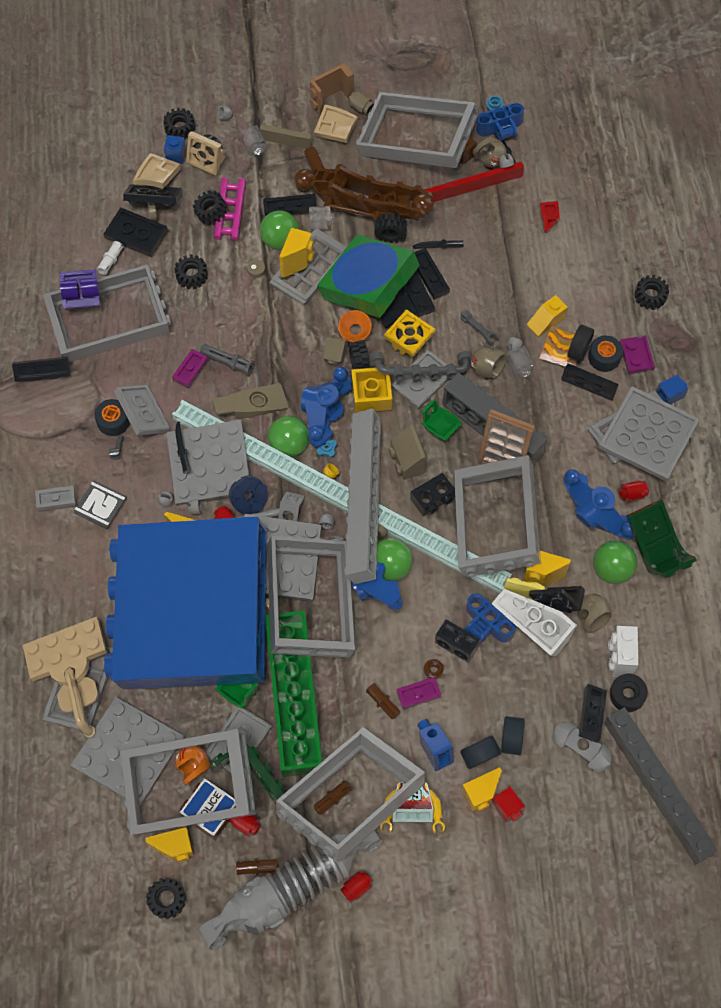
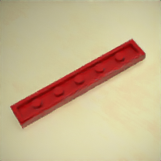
[424,162,524,202]

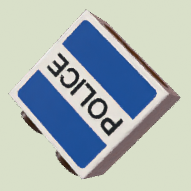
[180,778,236,841]

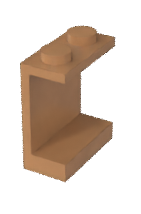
[309,63,354,114]

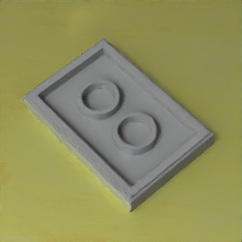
[391,349,449,410]
[114,385,170,436]
[206,706,272,773]

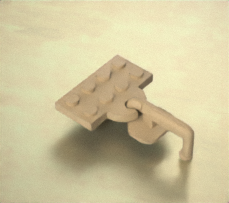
[23,616,108,738]

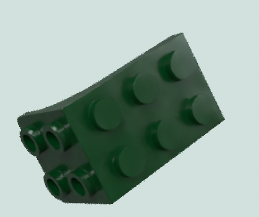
[626,500,697,578]
[210,744,285,804]

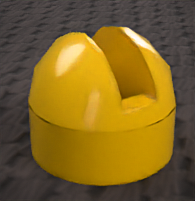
[323,463,340,479]

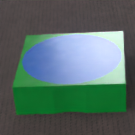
[317,235,420,318]

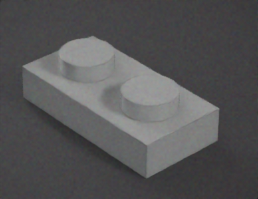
[35,486,76,511]

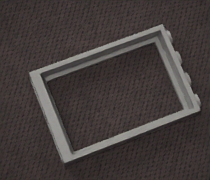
[356,92,478,168]
[43,264,171,362]
[454,455,541,577]
[267,535,355,658]
[276,727,425,862]
[119,729,256,835]

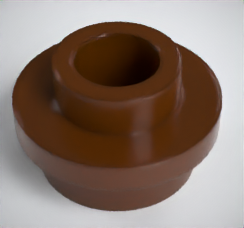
[424,659,444,679]

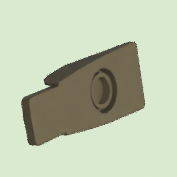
[212,383,289,418]

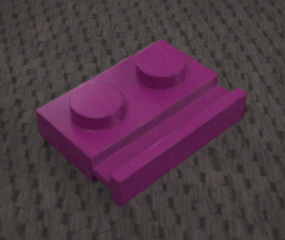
[620,335,655,374]

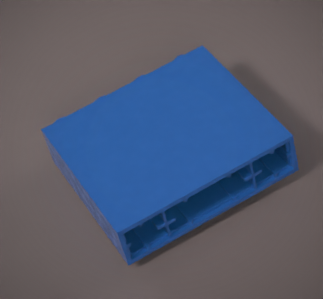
[104,516,267,689]

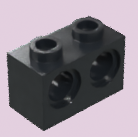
[410,472,455,516]
[435,619,480,663]

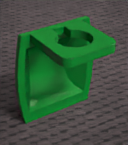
[422,399,463,441]
[215,682,259,709]

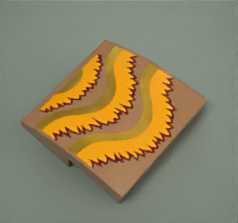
[539,326,577,367]

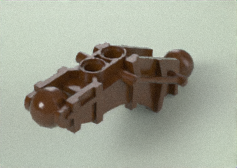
[294,164,434,222]

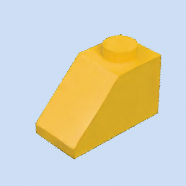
[526,295,568,338]
[462,767,502,812]
[145,827,194,863]

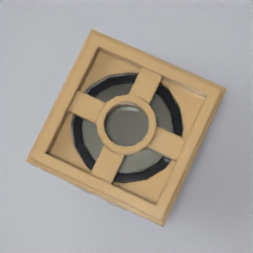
[186,131,226,176]

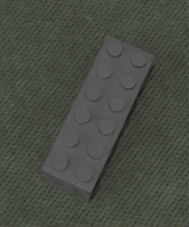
[442,373,547,466]

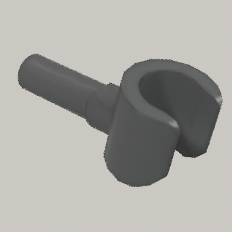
[109,435,123,460]

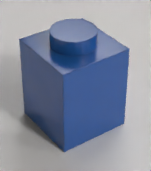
[164,135,186,164]
[656,374,688,405]

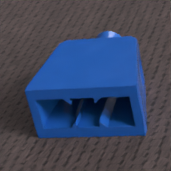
[417,719,454,771]

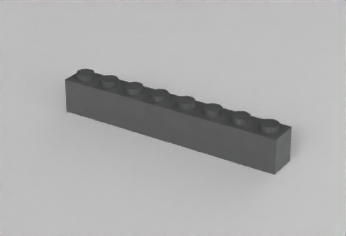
[604,707,717,866]

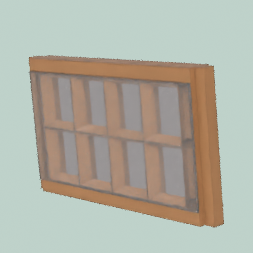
[478,409,535,477]

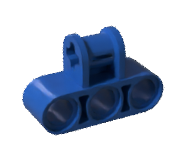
[476,103,524,141]
[465,594,515,645]

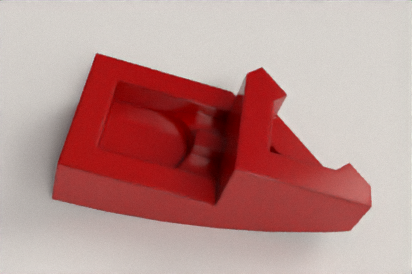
[540,201,560,233]

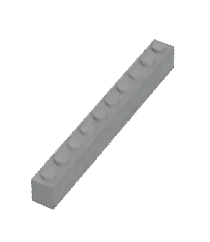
[344,408,381,584]

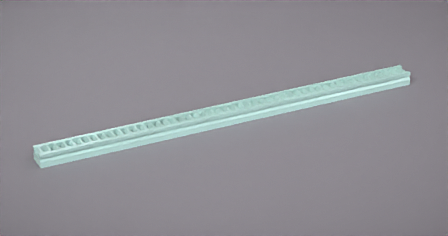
[172,400,512,594]

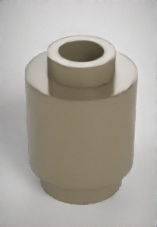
[349,91,374,115]

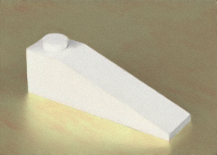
[492,589,577,656]

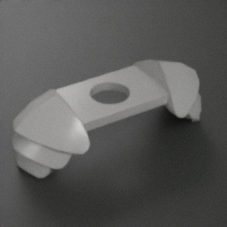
[552,722,612,772]

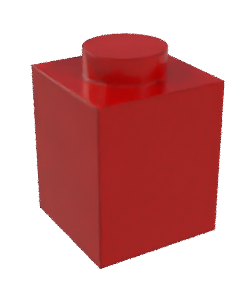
[492,786,525,823]

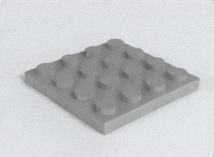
[598,386,700,482]
[167,419,252,506]
[244,514,321,601]
[70,697,185,808]

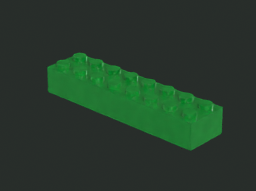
[265,610,322,777]

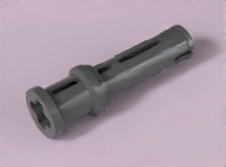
[200,344,255,376]

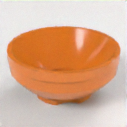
[338,310,372,343]

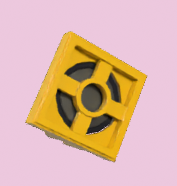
[384,309,436,357]

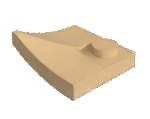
[314,105,359,143]
[133,153,181,189]

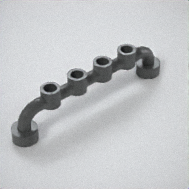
[369,351,472,380]

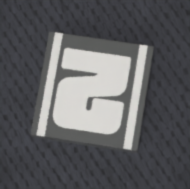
[74,480,127,530]

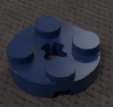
[229,475,267,514]

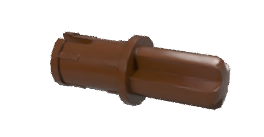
[366,683,400,719]
[313,780,352,815]
[236,858,279,876]

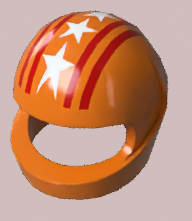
[175,746,210,785]

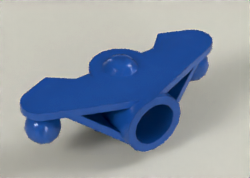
[301,367,352,447]
[563,469,634,540]
[346,540,403,610]

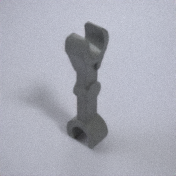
[460,310,499,346]

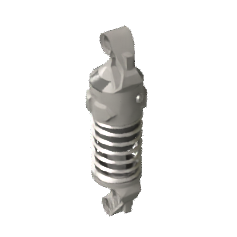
[199,830,382,950]

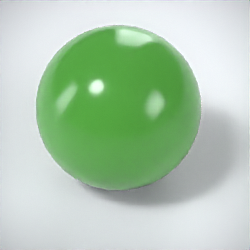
[260,210,299,250]
[268,416,310,458]
[377,539,412,582]
[593,541,637,584]

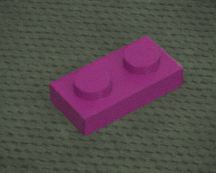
[172,349,208,388]
[396,677,441,710]

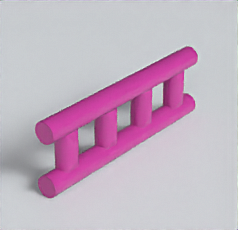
[214,177,245,241]

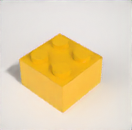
[351,368,392,413]

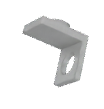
[278,492,304,521]

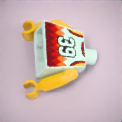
[380,782,445,834]

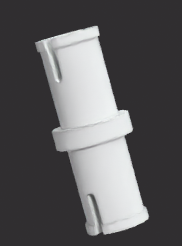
[96,241,124,275]

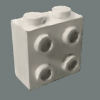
[608,626,638,677]

